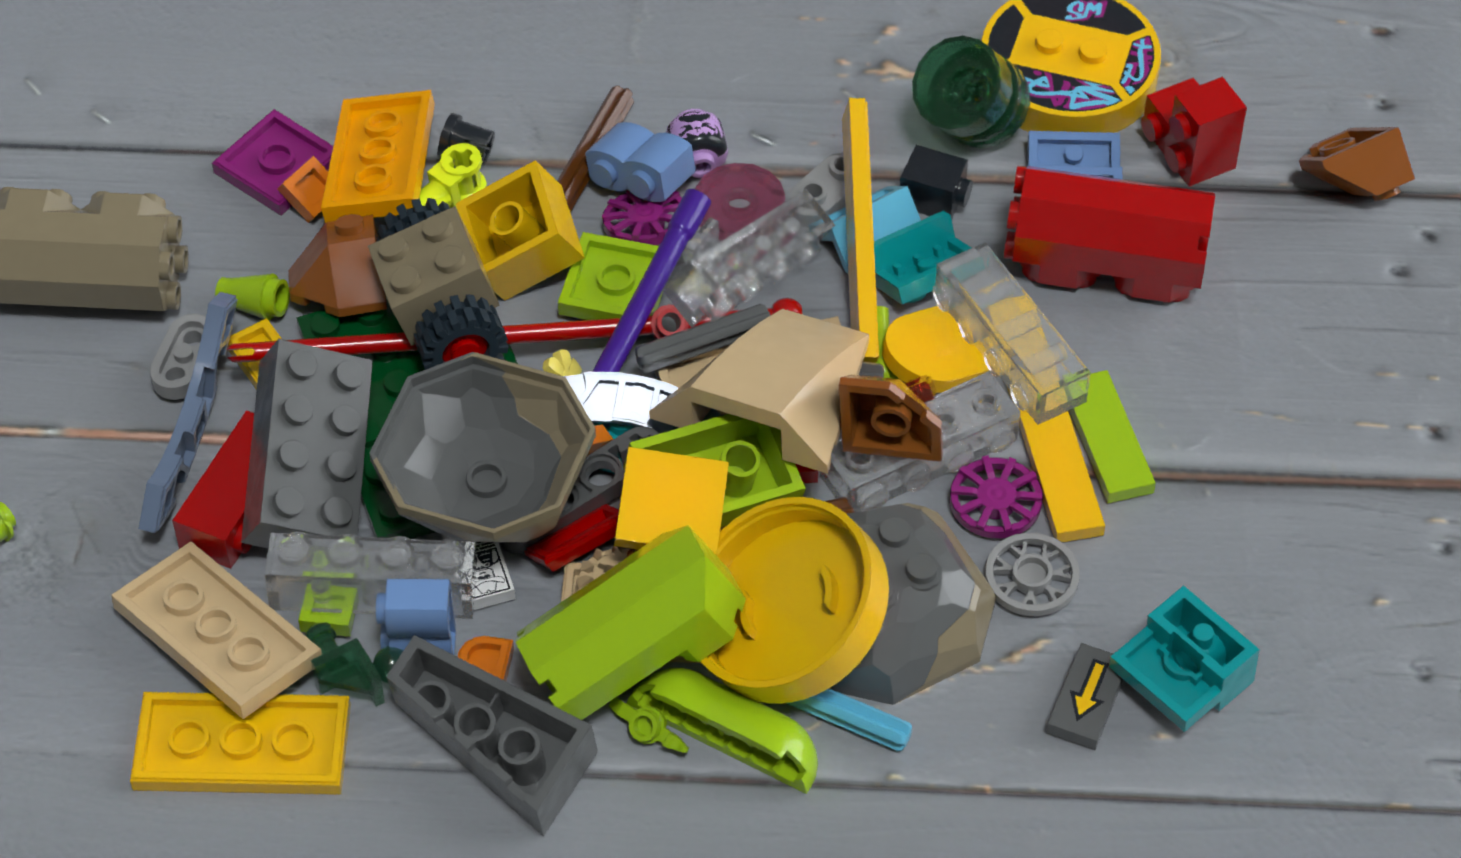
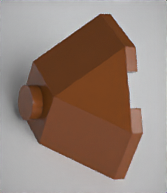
[1299,127,1415,201]
[288,214,387,317]
[839,375,943,462]

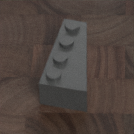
[386,635,598,837]

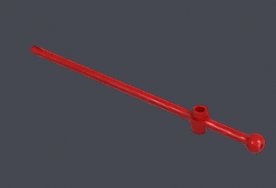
[227,298,803,363]

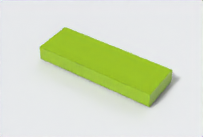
[1061,370,1156,504]

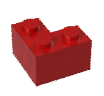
[1141,76,1247,187]

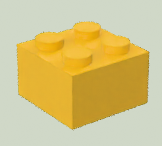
[456,160,585,301]

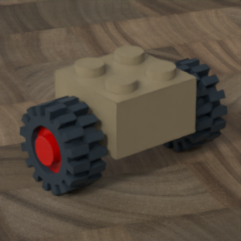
[368,198,508,370]

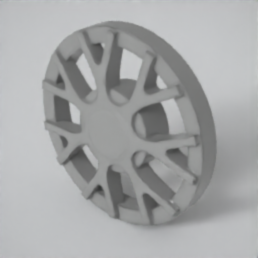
[985,533,1080,617]

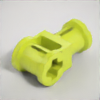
[419,143,487,208]

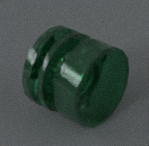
[912,35,1030,149]

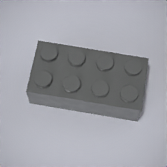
[241,339,373,562]

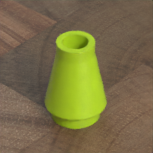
[215,273,290,320]

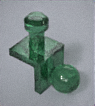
[305,622,403,707]

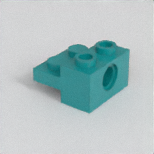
[1109,585,1260,732]

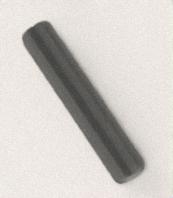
[635,304,771,373]

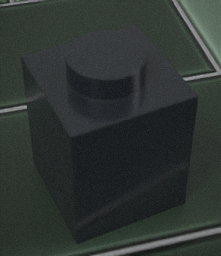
[900,145,973,219]

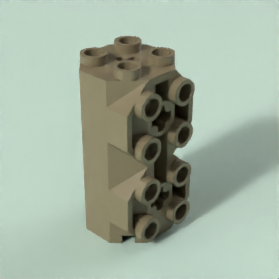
[0,187,189,311]

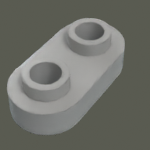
[790,153,845,226]
[150,314,206,400]

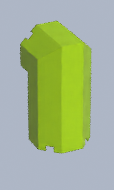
[515,525,746,720]

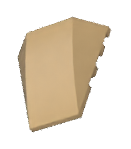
[649,309,869,474]

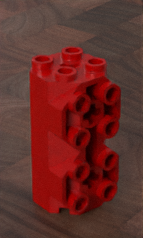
[1004,166,1216,302]

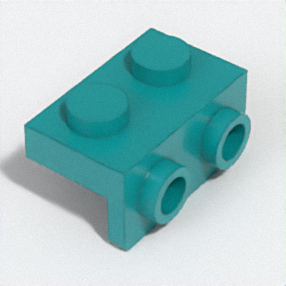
[874,211,982,305]

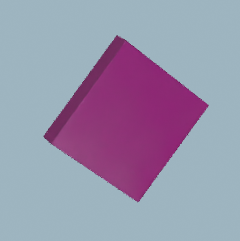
[212,109,333,216]

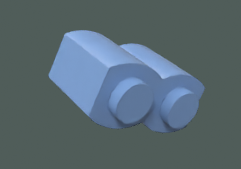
[585,122,696,202]
[376,579,456,665]

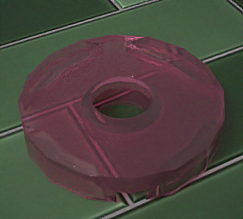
[695,163,785,243]

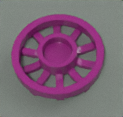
[602,190,682,245]
[950,455,1043,539]

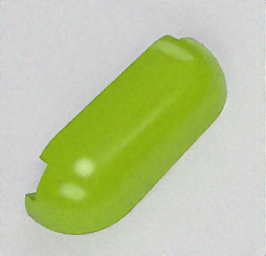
[627,668,818,794]

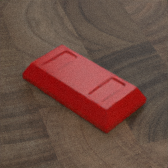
[524,504,619,572]

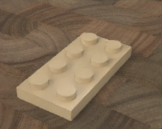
[111,542,323,719]

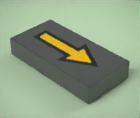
[1046,643,1124,750]

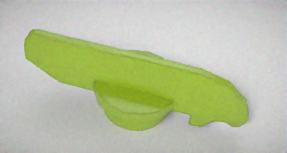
[609,697,689,753]

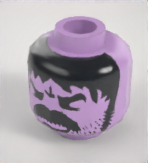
[666,109,728,178]

